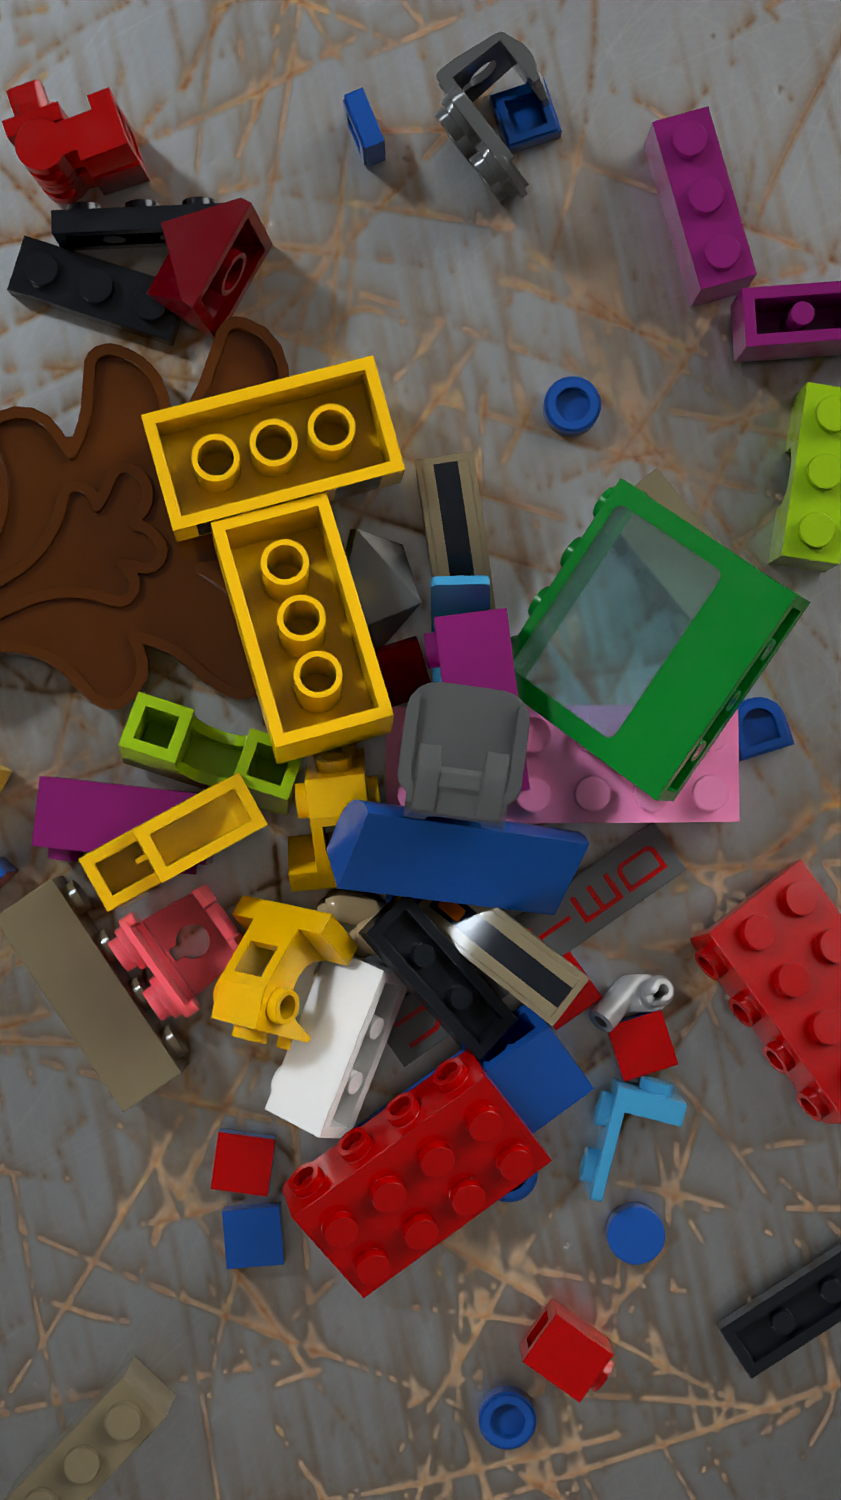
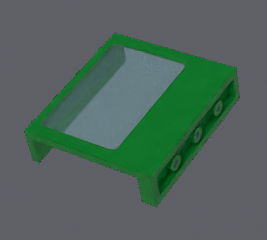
[511,478,811,802]

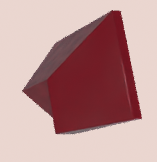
[146,198,273,340]

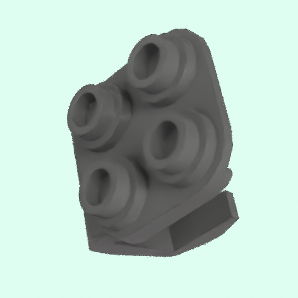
[434,32,550,202]
[397,682,530,830]

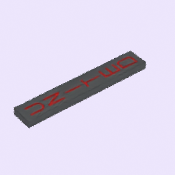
[387,823,687,1067]

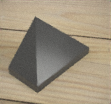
[345,529,422,648]

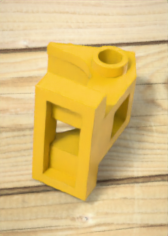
[288,743,381,892]
[211,895,358,1051]

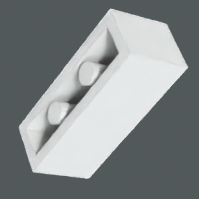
[265,954,407,1139]

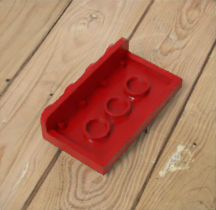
[690,860,841,1124]
[283,1051,552,1298]

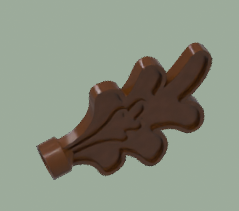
[0,316,345,712]

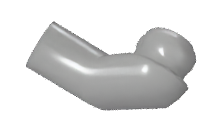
[589,974,675,1032]

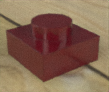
[374,636,431,707]

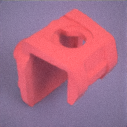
[108,884,243,1021]

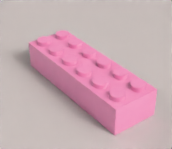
[386,705,740,824]

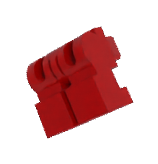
[2,80,150,204]

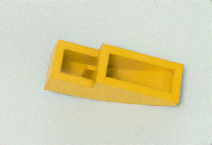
[78,773,268,912]

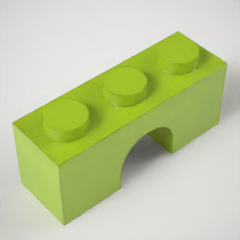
[768,382,841,572]
[118,691,306,816]

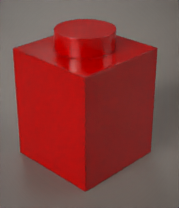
[519,1298,614,1403]

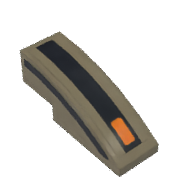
[415,451,496,610]
[418,899,589,1026]

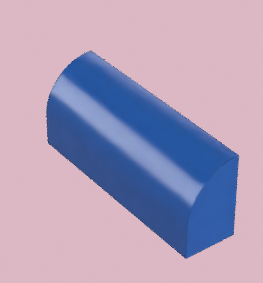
[326,799,590,915]
[354,1004,594,1133]

